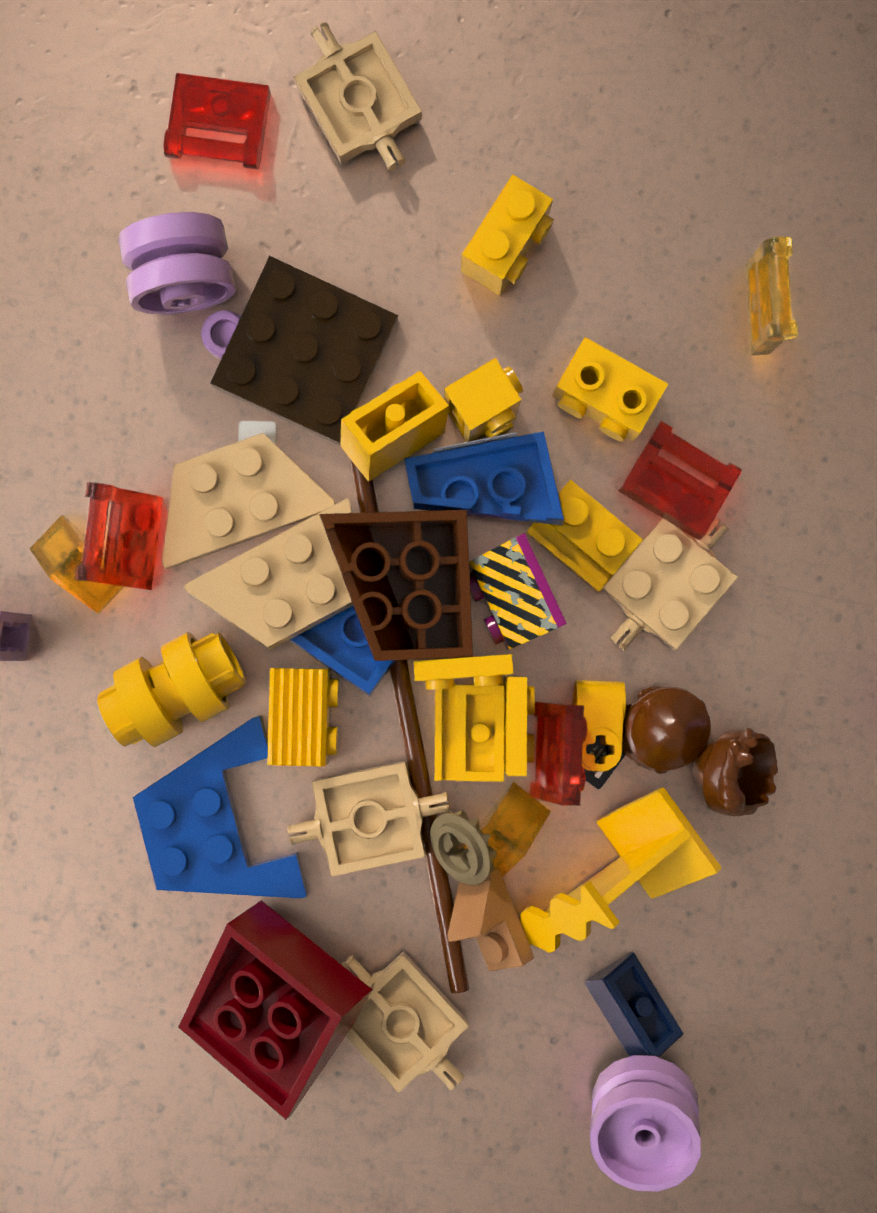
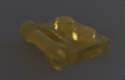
[746,236,798,355]

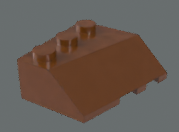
[319,510,473,661]

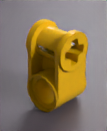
[573,680,626,772]

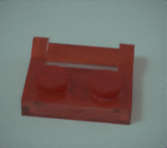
[163,73,271,170]
[618,420,742,540]
[74,482,163,590]
[530,701,588,806]

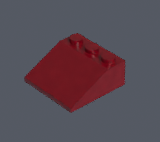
[178,901,373,1120]

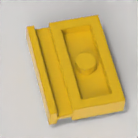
[526,479,643,593]
[414,654,513,690]
[504,676,535,776]
[434,685,505,782]

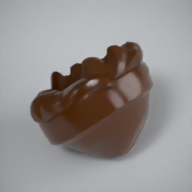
[622,687,711,774]
[692,728,778,816]

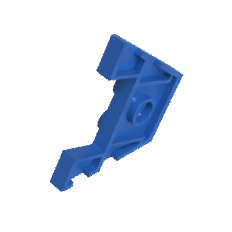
[133,715,309,898]

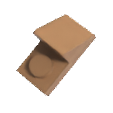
[448,867,534,971]

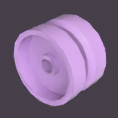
[118,212,236,315]
[590,1055,701,1192]

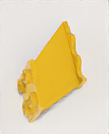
[521,787,722,953]

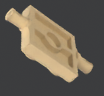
[294,22,422,171]
[602,517,738,651]
[287,761,451,876]
[342,951,469,1093]

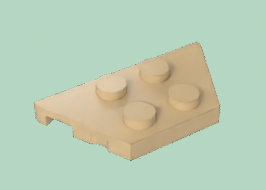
[162,433,336,569]
[183,498,353,650]

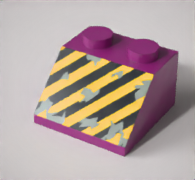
[469,533,567,650]

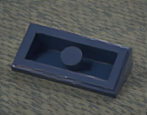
[585,952,684,1057]

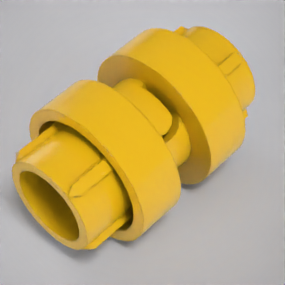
[97,632,246,747]

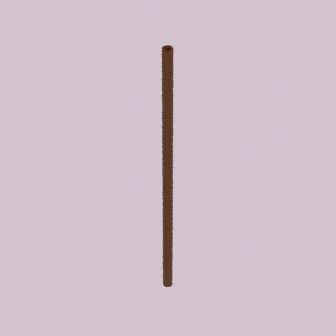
[350,459,469,994]

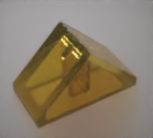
[29,515,132,613]
[462,781,551,877]

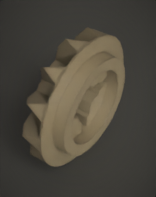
[430,810,497,885]

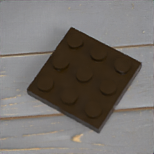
[210,255,398,445]

